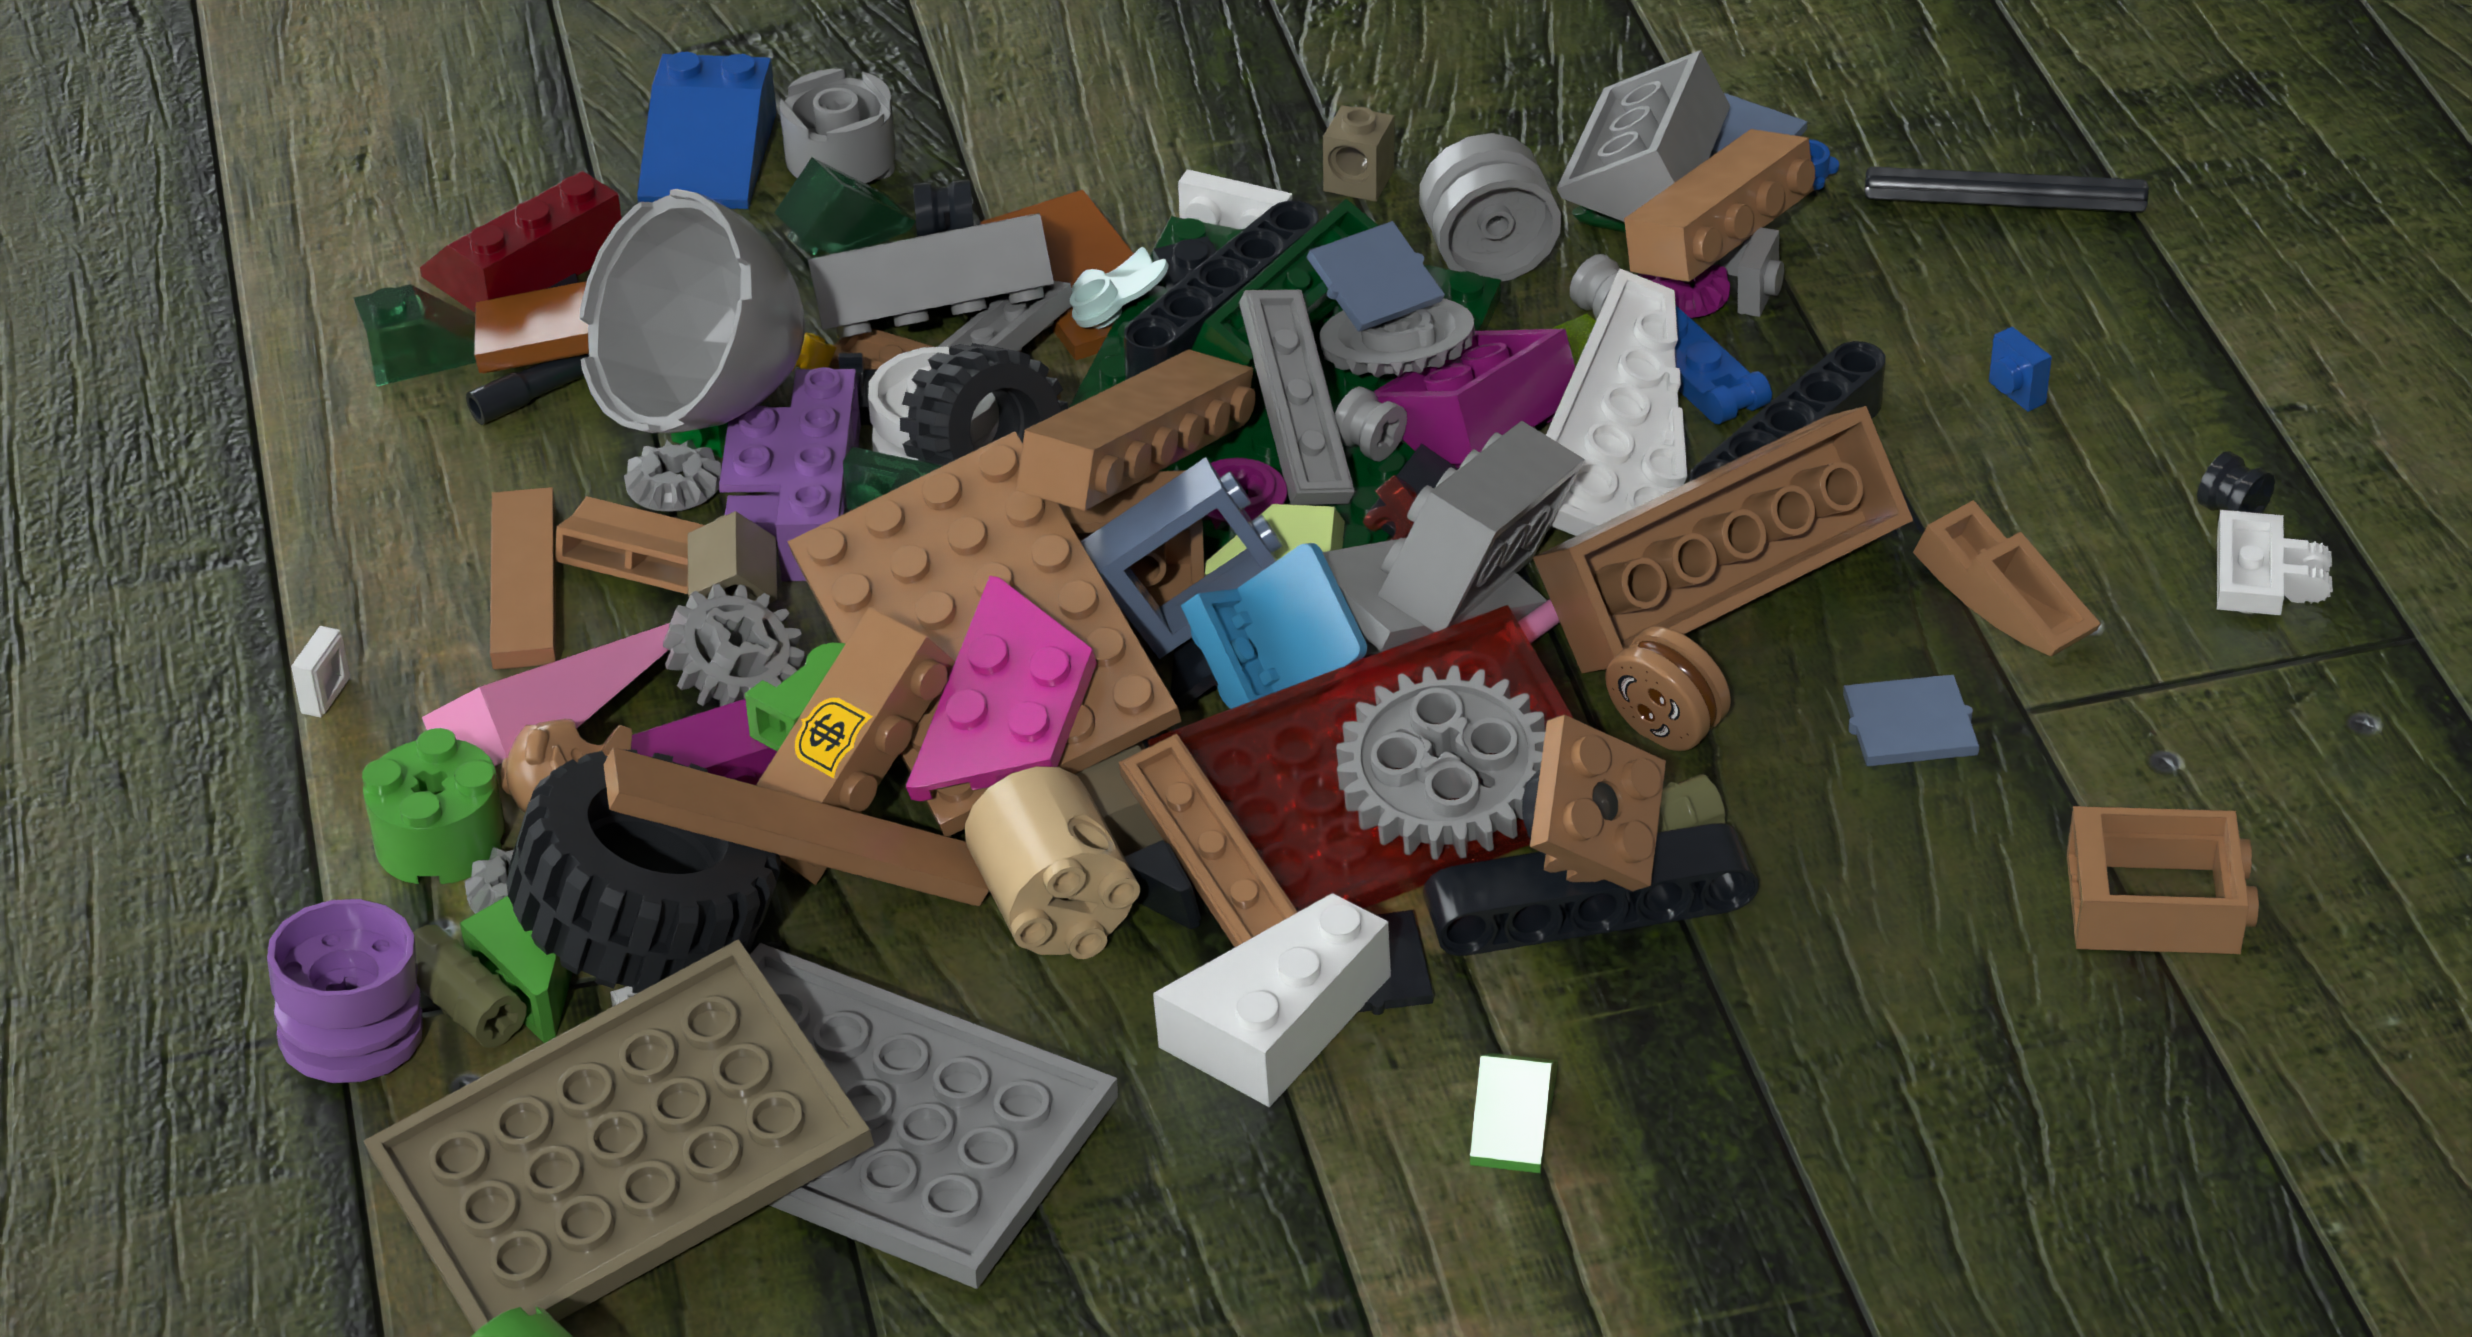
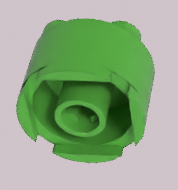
[362,728,505,884]

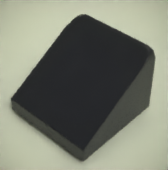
[1124,840,1201,929]

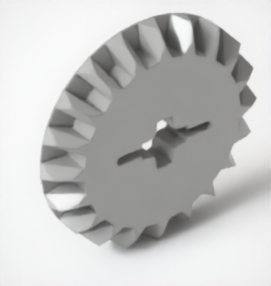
[1319,298,1475,378]

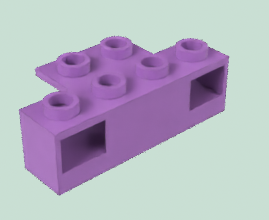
[719,367,861,581]

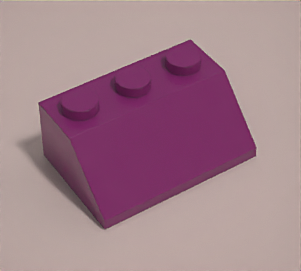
[1374,329,1575,468]

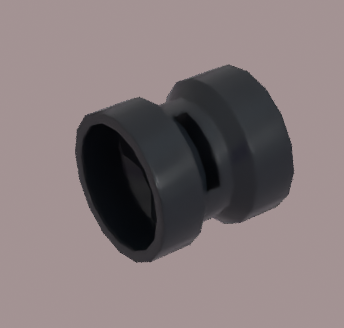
[913,179,973,237]

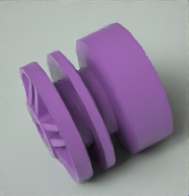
[267,899,423,1083]

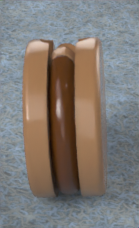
[1605,627,1731,751]

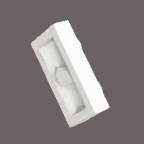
[1178,169,1292,229]

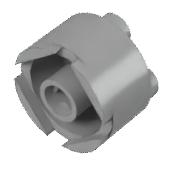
[779,69,896,196]

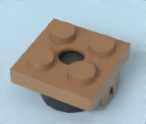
[1522,715,1666,891]

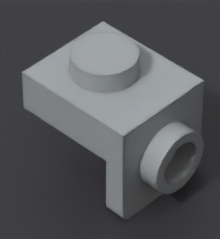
[1720,227,1784,317]

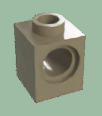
[1323,105,1395,202]

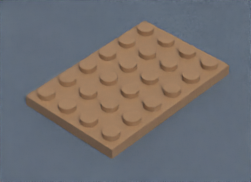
[787,432,1181,837]

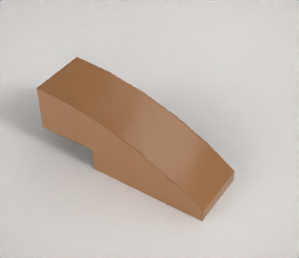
[1913,500,2101,656]

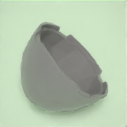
[580,189,805,433]

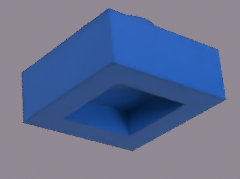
[1989,327,2052,412]

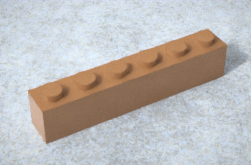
[1016,349,1255,511]

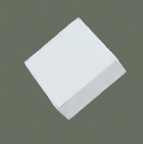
[291,626,350,718]

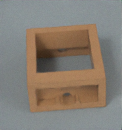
[2067,806,2259,954]

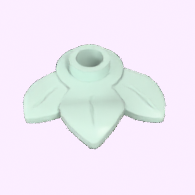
[1070,247,1169,329]

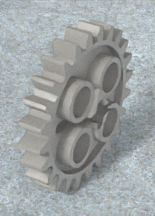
[1336,665,1545,859]

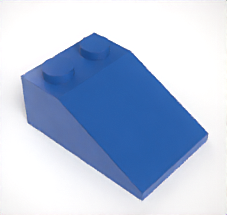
[637,52,777,209]

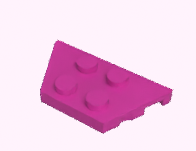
[906,576,1097,801]

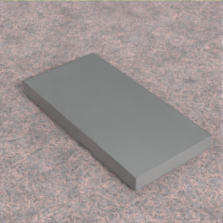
[1323,538,1547,650]

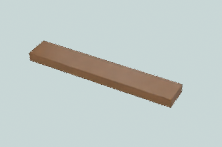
[603,747,989,906]

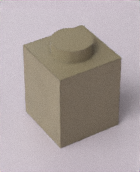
[688,511,777,604]

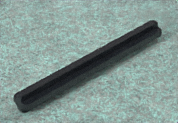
[1864,166,2149,213]

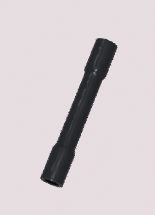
[466,353,589,425]

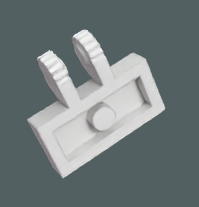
[2217,510,2333,615]

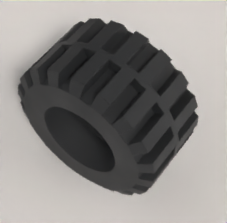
[900,343,1068,477]

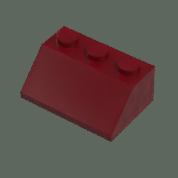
[420,171,622,313]

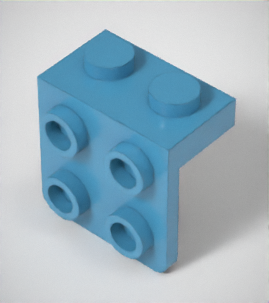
[1181,543,1367,720]

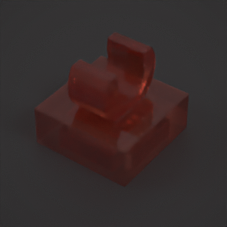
[1363,475,1418,541]

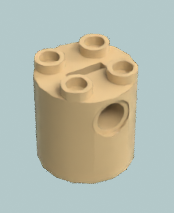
[965,766,1140,959]

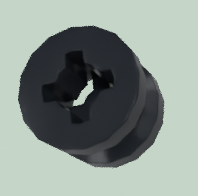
[2197,451,2275,513]

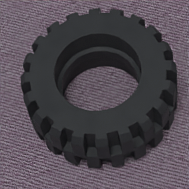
[506,750,781,993]

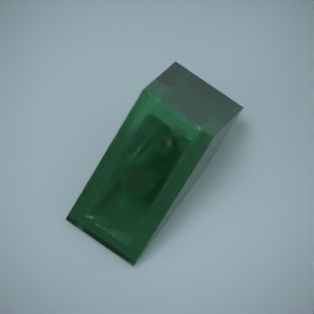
[774,157,916,255]
[353,284,476,387]

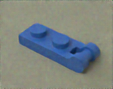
[1675,306,1772,424]

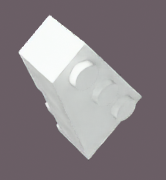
[1153,893,1391,1107]

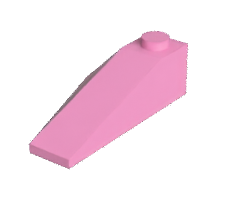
[422,623,670,769]

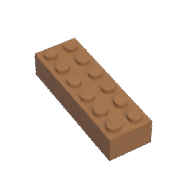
[1533,406,1913,673]

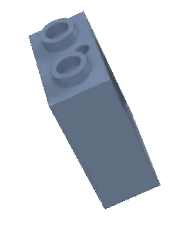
[1081,457,1283,659]

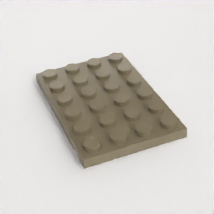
[363,939,875,1332]

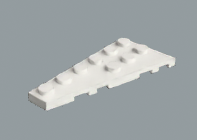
[1546,268,1687,536]

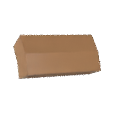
[555,496,704,594]

